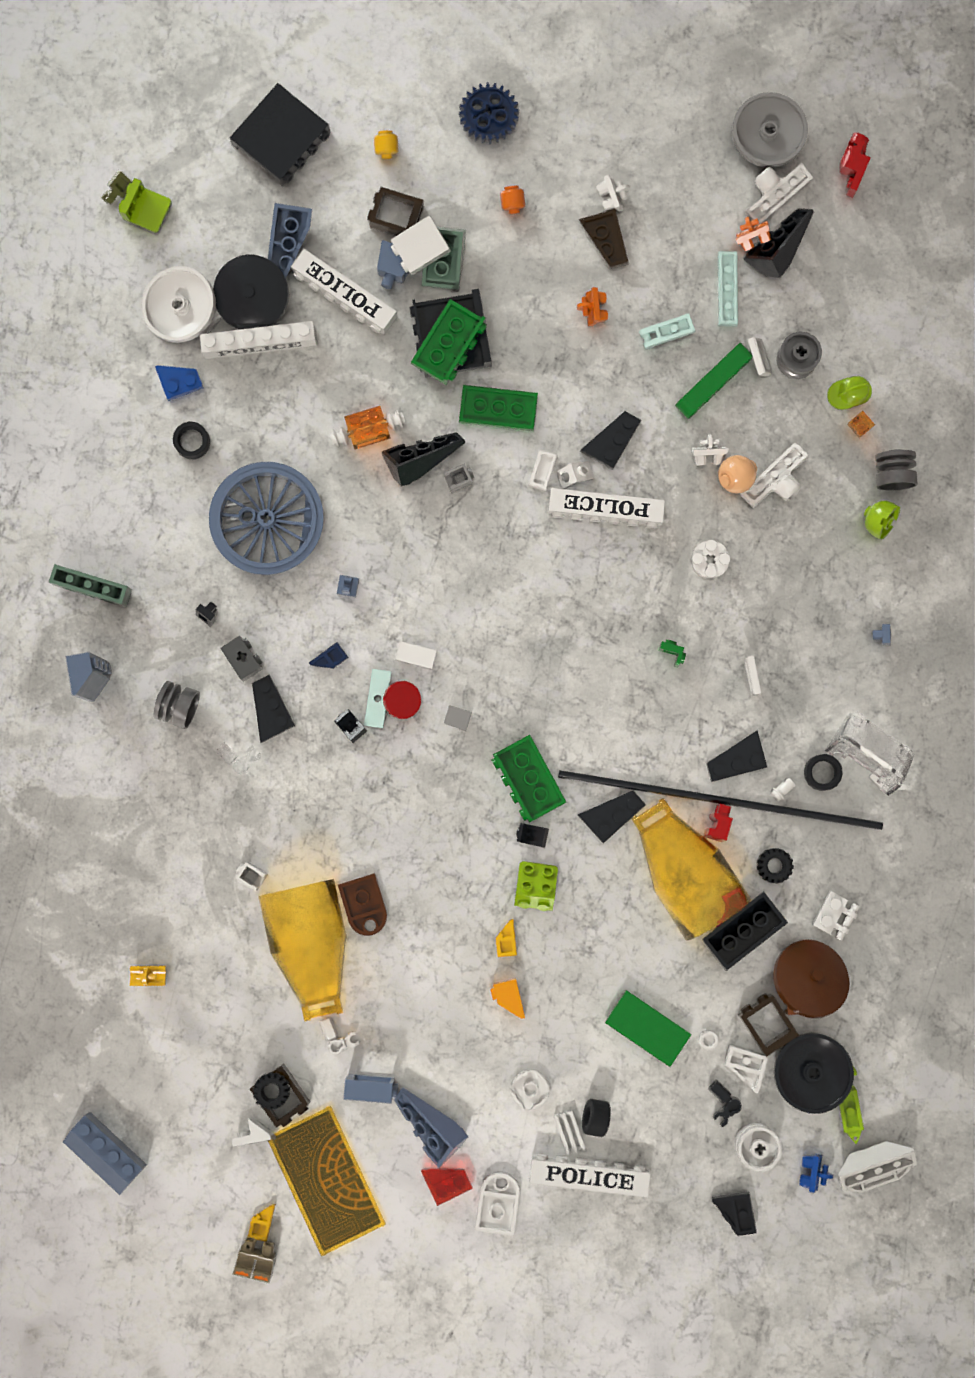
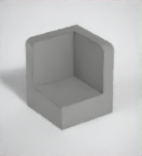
[444,705,472,731]

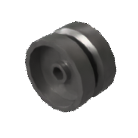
[776,331,822,379]

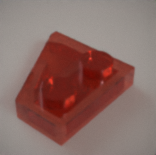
[421,1168,473,1206]

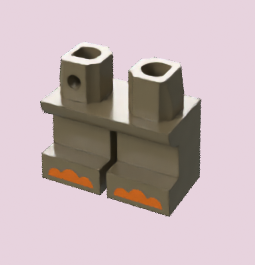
[233,1237,276,1283]

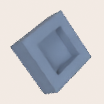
[337,575,359,598]
[873,624,891,645]

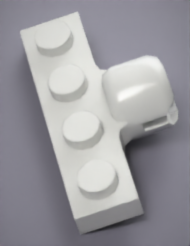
[744,163,813,226]
[740,443,809,508]

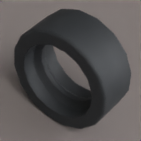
[172,421,211,460]
[804,754,843,791]

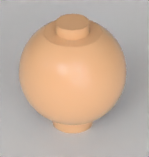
[718,455,757,493]

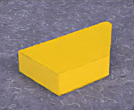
[496,919,517,957]
[248,1204,276,1242]

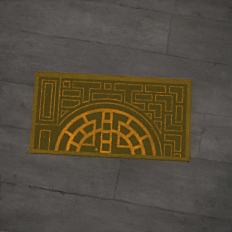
[268,1106,386,1256]

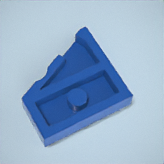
[155,365,204,401]

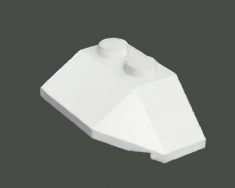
[838,1141,917,1192]

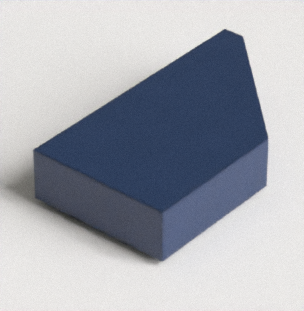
[309,642,349,669]

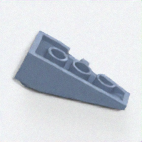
[268,203,312,278]
[394,1088,469,1168]

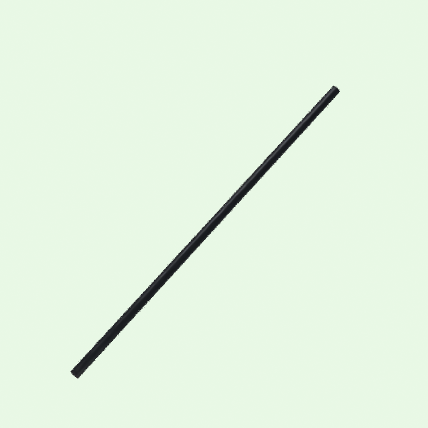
[558,770,883,830]

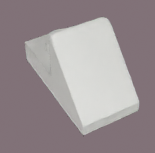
[232,1119,276,1147]

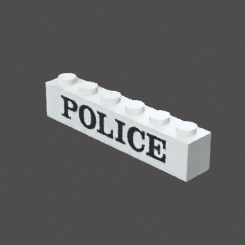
[291,249,397,335]
[200,321,317,359]
[548,488,665,528]
[529,1154,650,1197]

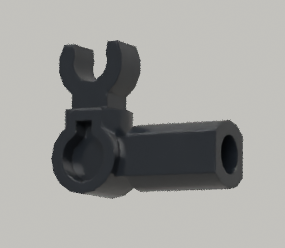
[708,1080,742,1127]

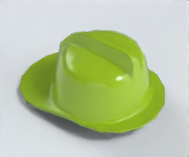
[827,376,872,410]

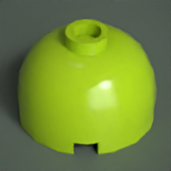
[864,501,900,539]

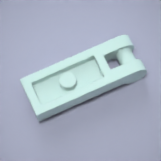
[639,313,695,350]

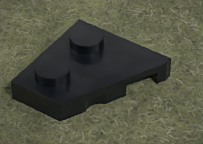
[712,1192,757,1236]

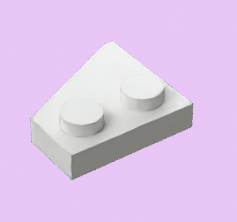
[724,1045,768,1094]

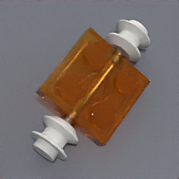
[330,406,405,450]

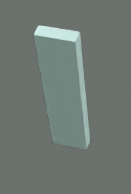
[718,251,738,326]

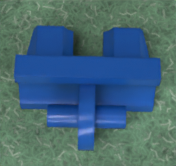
[799,1154,833,1193]

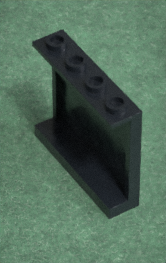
[229,83,331,187]
[410,289,492,378]

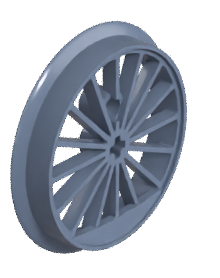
[209,462,323,575]

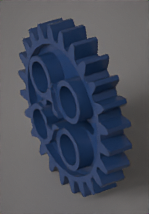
[459,82,519,144]

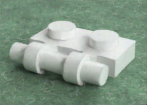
[812,891,860,941]

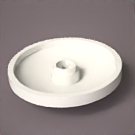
[142,266,216,343]

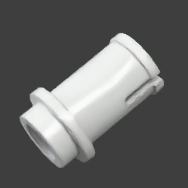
[771,777,796,801]

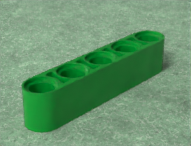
[675,342,753,419]

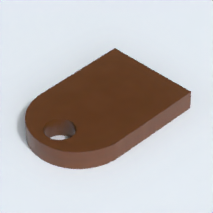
[338,873,387,936]

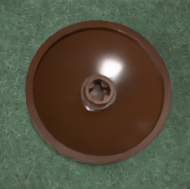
[773,940,850,1018]

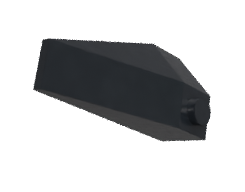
[743,209,814,277]
[382,432,465,486]

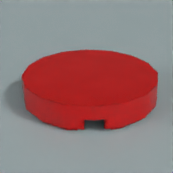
[383,681,421,719]

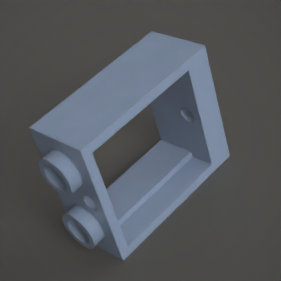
[343,1074,398,1103]

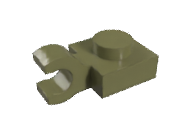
[101,170,132,205]

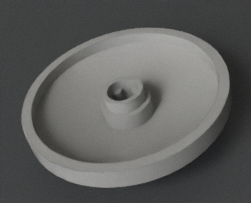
[732,92,808,168]

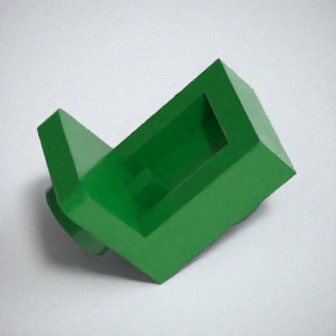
[658,640,686,668]

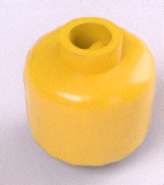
[374,130,399,159]

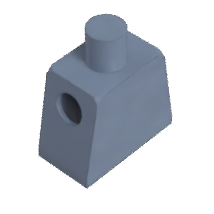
[377,240,409,289]

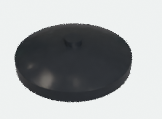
[213,254,289,330]
[774,1033,854,1114]

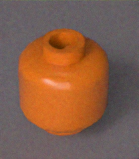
[500,185,526,214]

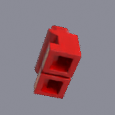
[703,804,733,842]

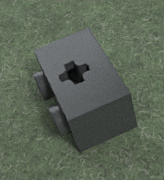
[220,636,263,682]

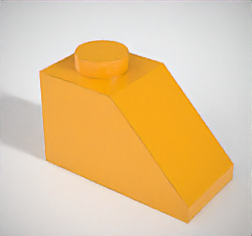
[490,978,525,1019]

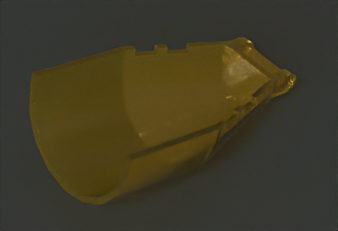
[631,798,751,941]
[258,879,347,1022]

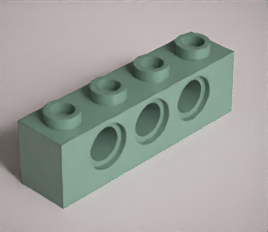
[49,564,132,607]

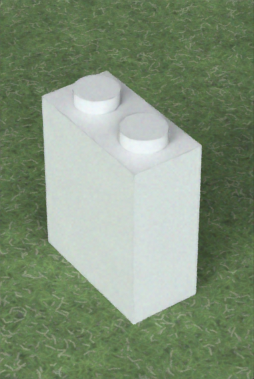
[391,215,451,275]

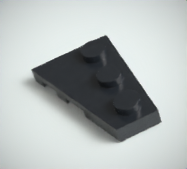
[706,730,767,782]

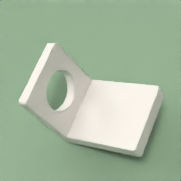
[557,461,594,489]

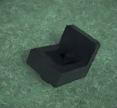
[334,709,367,743]
[516,823,549,848]

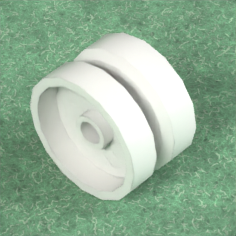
[735,1123,781,1171]

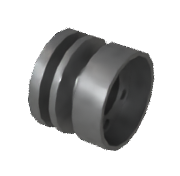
[875,449,918,490]
[153,681,200,729]

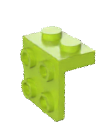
[119,178,172,233]
[514,861,558,911]

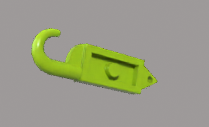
[839,1066,864,1144]

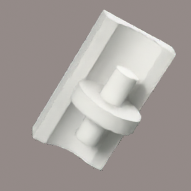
[597,175,630,212]
[691,434,728,465]

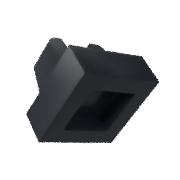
[196,602,217,627]

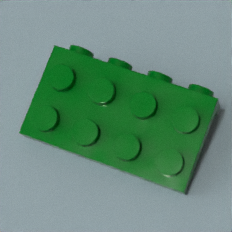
[411,299,487,385]
[491,735,567,823]

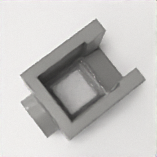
[444,463,474,493]

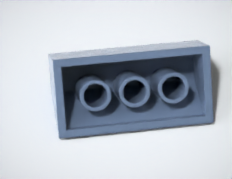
[66,652,112,702]
[63,1112,147,1195]

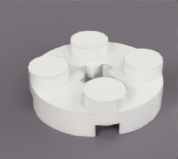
[691,540,730,579]

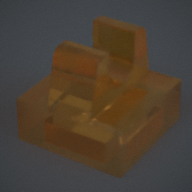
[847,411,875,438]

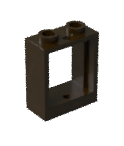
[367,187,424,236]
[738,993,799,1057]
[250,1063,310,1128]

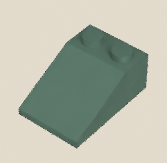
[422,227,466,290]

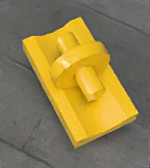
[130,966,166,986]

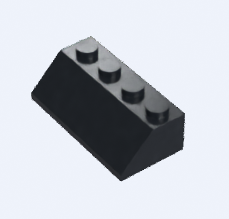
[702,891,788,971]

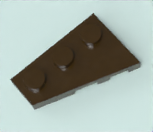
[579,209,629,269]

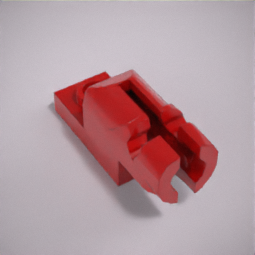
[840,132,871,198]

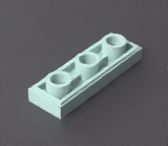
[364,669,392,729]

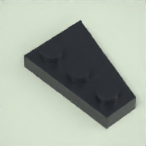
[580,411,641,470]
[252,675,295,743]
[578,791,646,843]

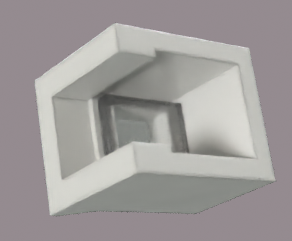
[235,862,268,891]

